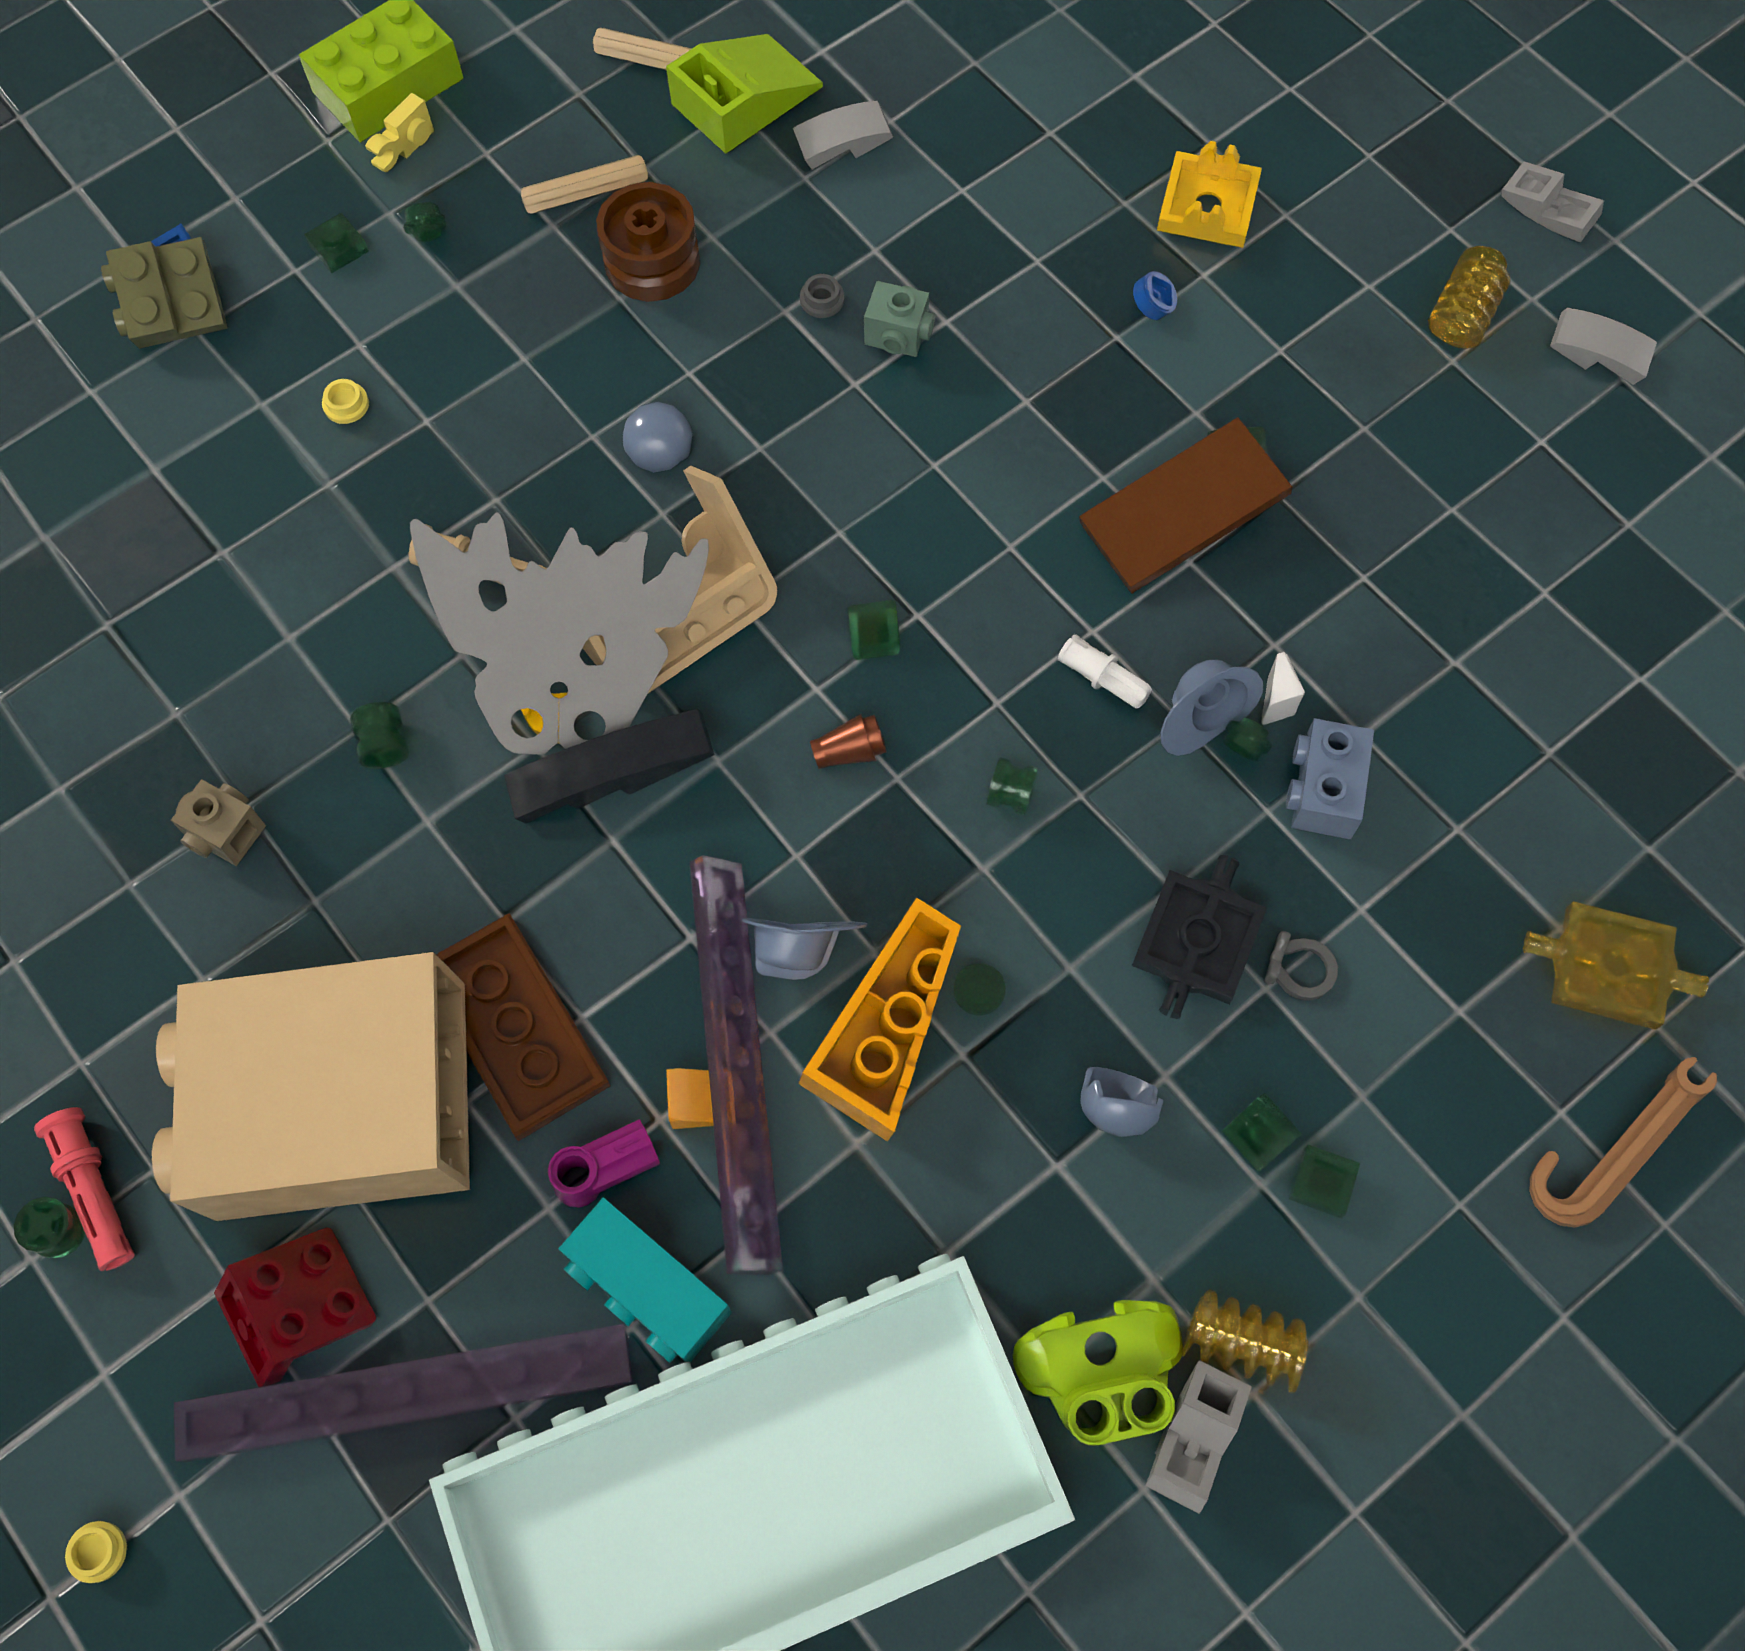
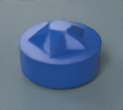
[1133,271,1177,320]

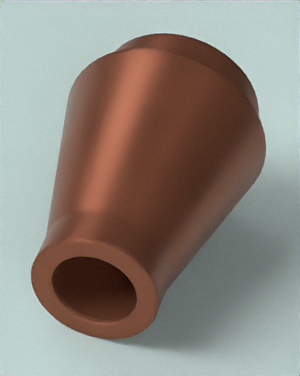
[810,714,887,769]

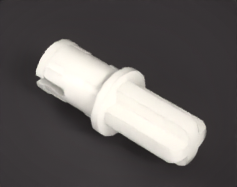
[1058,634,1152,708]

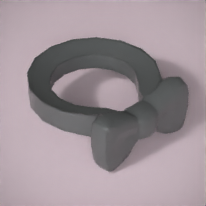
[1264,931,1338,1001]

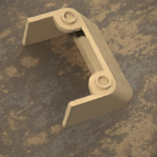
[539,466,777,693]

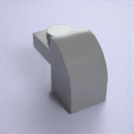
[1145,1360,1252,1514]

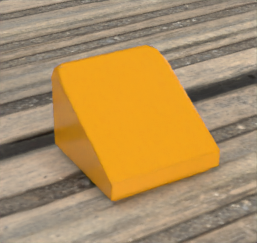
[667,1068,726,1129]

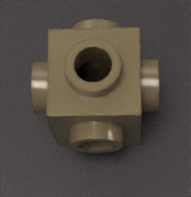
[171,779,266,866]

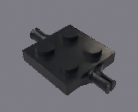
[1132,855,1267,1019]

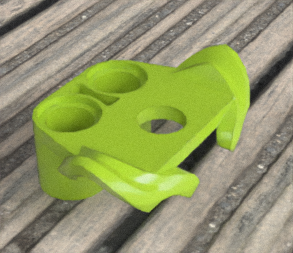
[1013,1300,1183,1445]

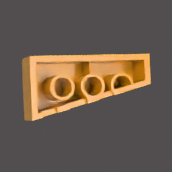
[799,898,961,1142]

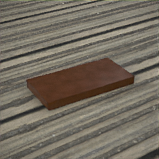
[1079,417,1292,594]
[436,913,611,1141]

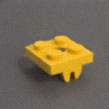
[1157,141,1262,248]

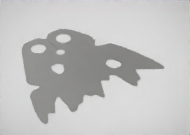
[410,512,709,755]

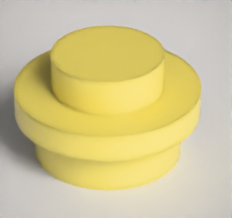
[322,379,369,424]
[65,1521,127,1583]

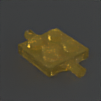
[1523,901,1709,1030]

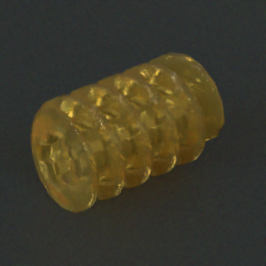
[1428,246,1511,349]
[1183,1289,1309,1394]

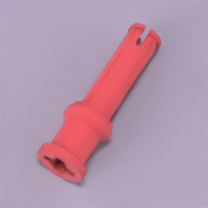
[34,1107,135,1271]

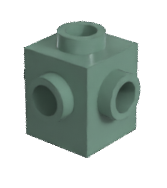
[864,281,935,357]

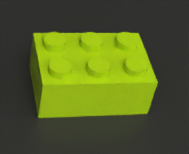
[299,0,464,142]

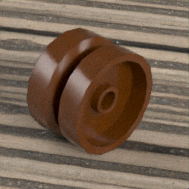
[596,182,700,302]

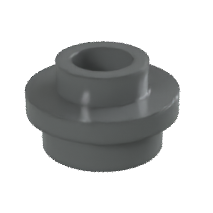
[800,274,844,318]

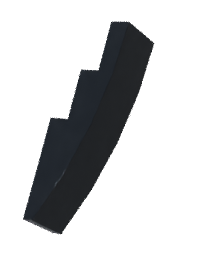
[504,709,715,824]

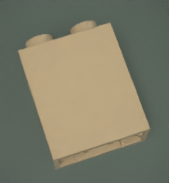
[152,952,470,1221]

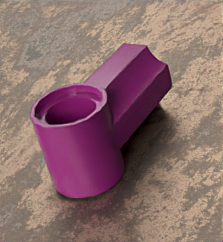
[548,1119,660,1208]

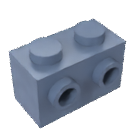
[1286,718,1374,840]

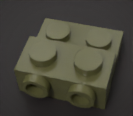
[101,237,228,349]

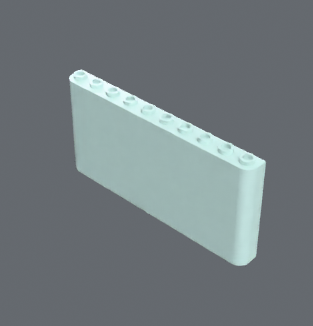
[429,1254,1075,1651]

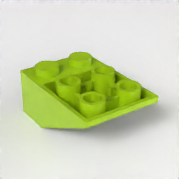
[666,34,823,154]

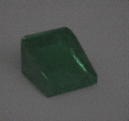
[847,600,900,660]

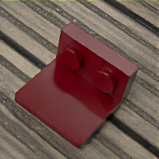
[214,1227,376,1390]

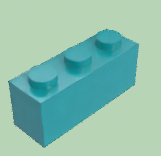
[558,1197,732,1363]

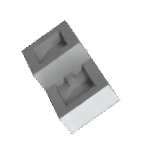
[793,101,893,170]
[1502,162,1604,242]
[1550,308,1657,385]

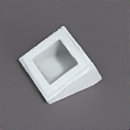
[1261,652,1305,725]

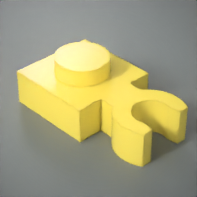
[365,93,434,172]

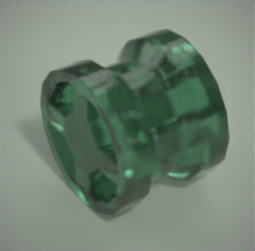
[986,757,1039,816]
[14,1197,85,1259]

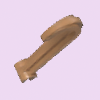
[1529,1057,1717,1228]

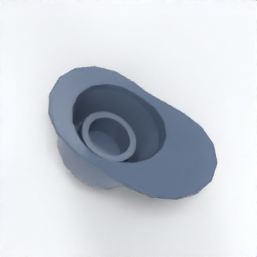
[1160,660,1263,756]
[742,918,868,980]

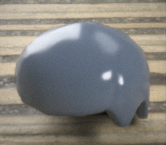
[623,401,694,473]
[1080,1067,1163,1137]

